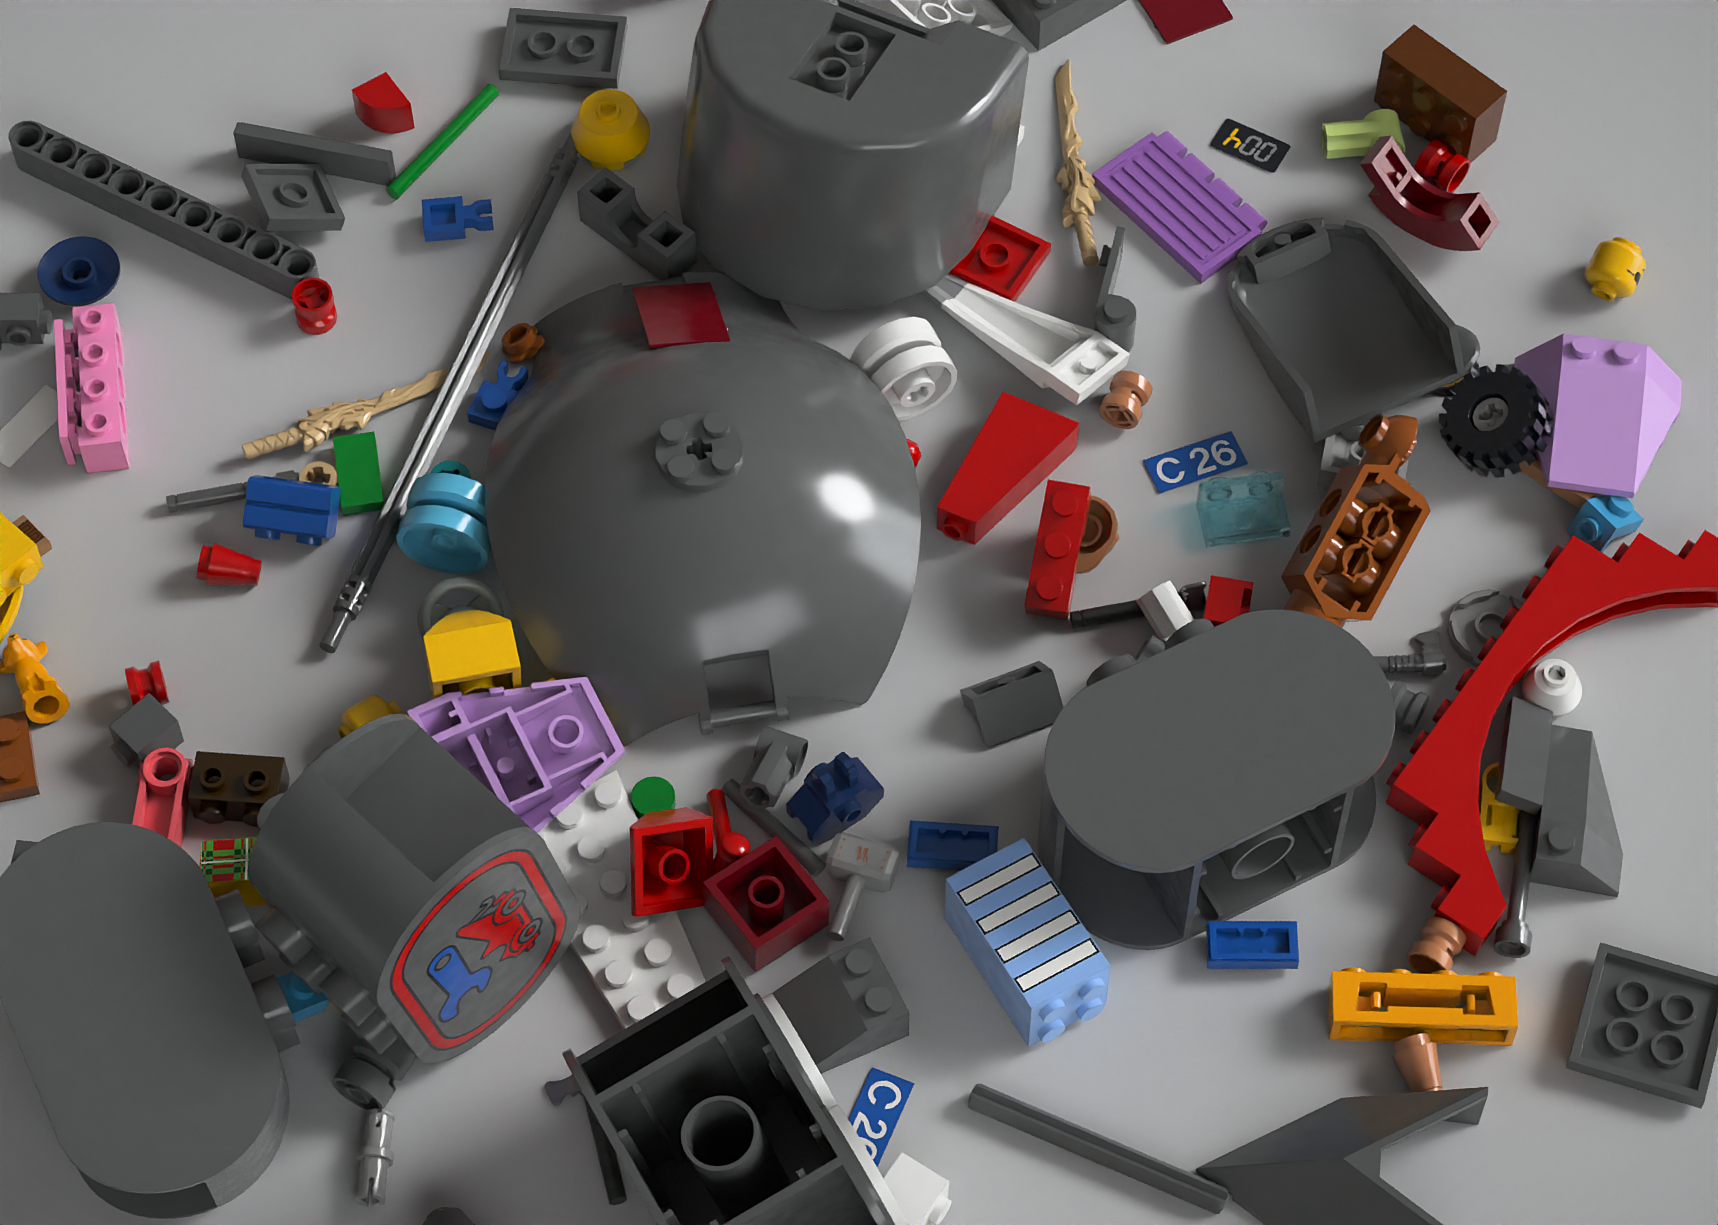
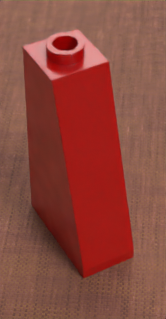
[936,392,1079,545]

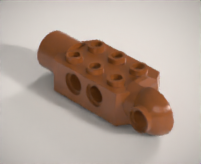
[1281,414,1431,628]

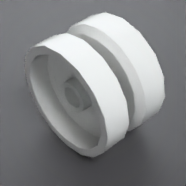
[850,317,957,421]

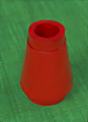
[196,543,262,586]

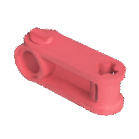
[132,747,194,848]

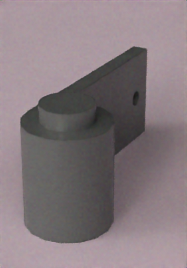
[1094,226,1136,352]

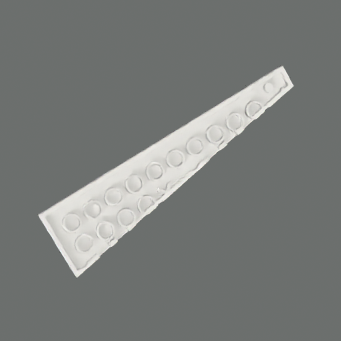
[538,770,706,1030]

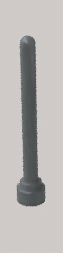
[1494,810,1538,958]

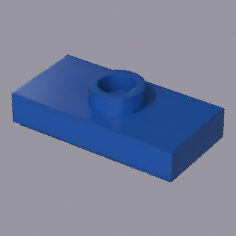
[907,820,999,871]
[1205,921,1299,969]

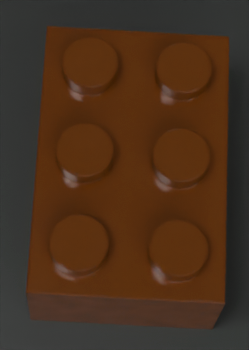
[1374,24,1507,163]

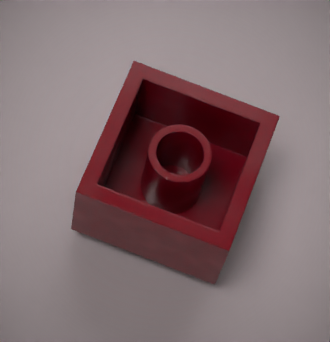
[703,835,830,973]

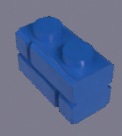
[243,475,341,545]

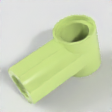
[1321,109,1405,159]

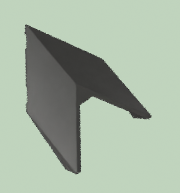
[1196,1087,1488,1225]

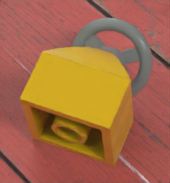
[417,577,522,700]

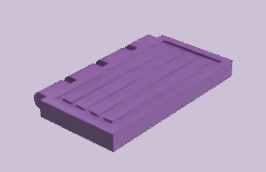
[1092,131,1267,284]

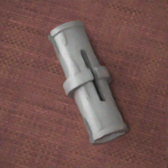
[355,1108,395,1207]

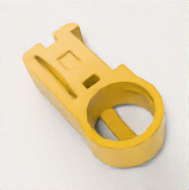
[1479,762,1520,854]

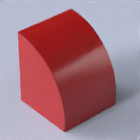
[352,72,415,133]

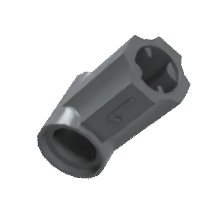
[739,726,808,811]

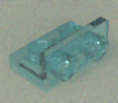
[1196,471,1291,548]

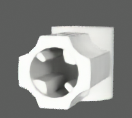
[1136,580,1197,644]

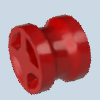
[125,661,170,706]

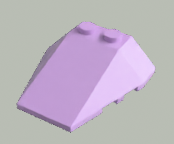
[1514,333,1681,498]
[407,677,625,833]

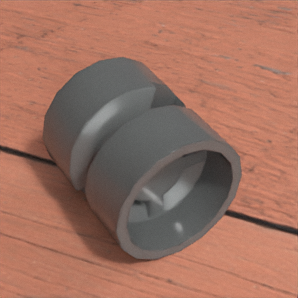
[331,1037,416,1113]

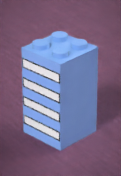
[944,838,1111,1047]

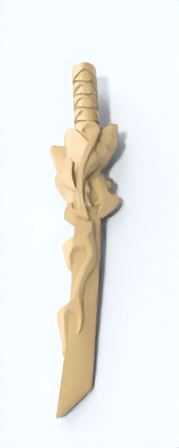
[1055,59,1101,266]
[242,352,490,460]

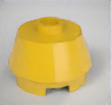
[571,89,650,171]

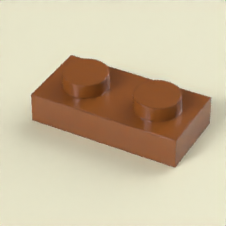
[0,711,40,802]

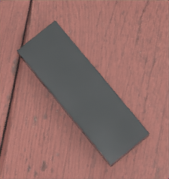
[1495,696,1553,815]

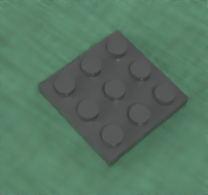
[1566,942,1718,1109]

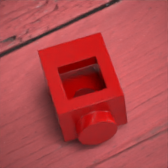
[1203,575,1254,627]

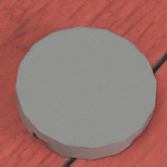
[1447,589,1523,667]

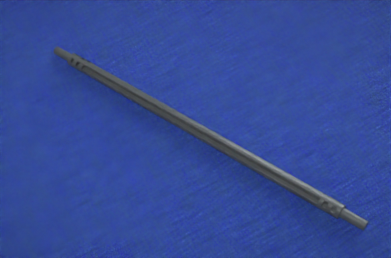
[319,131,579,653]

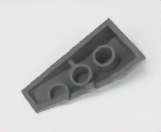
[1530,725,1623,897]

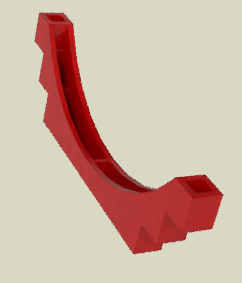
[1386,530,1718,956]

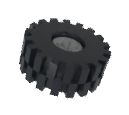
[1439,364,1554,478]

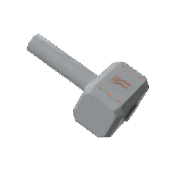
[826,832,900,941]

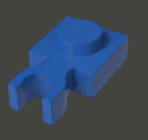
[422,196,494,242]
[467,360,528,430]

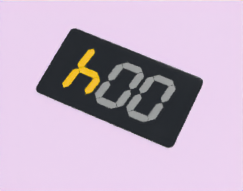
[1210,118,1291,173]

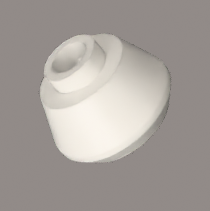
[1522,659,1582,716]

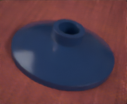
[37,236,121,306]

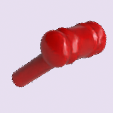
[706,789,751,875]

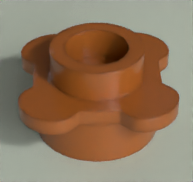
[501,323,545,364]

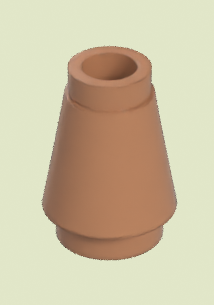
[1392,1033,1442,1092]

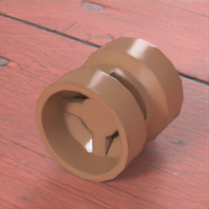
[1099,370,1153,429]
[1406,917,1467,974]

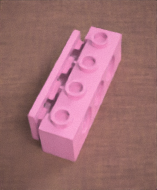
[54,303,129,474]

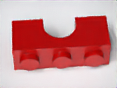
[1024,479,1091,621]

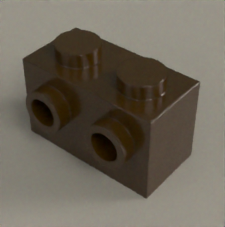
[188,751,290,827]

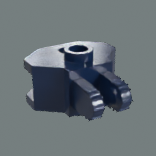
[786,752,884,844]

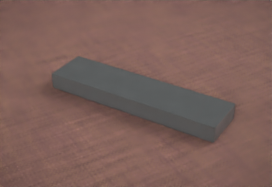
[233,122,396,186]

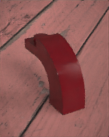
[1360,136,1499,251]

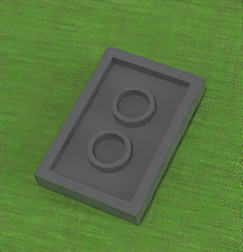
[499,8,628,89]

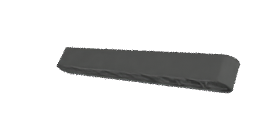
[8,120,319,300]

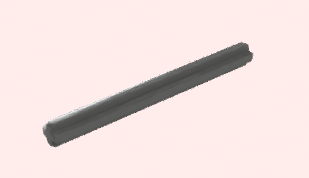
[968,1084,1228,1214]

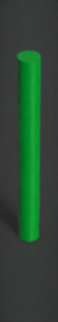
[386,84,499,200]

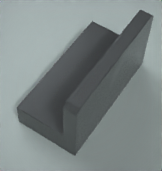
[960,661,1064,747]

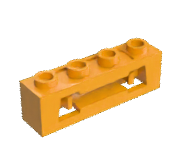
[1328,967,1518,1046]

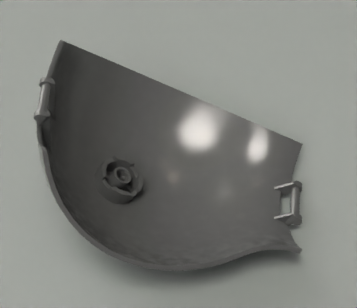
[485,272,921,747]

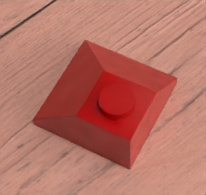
[630,807,714,917]

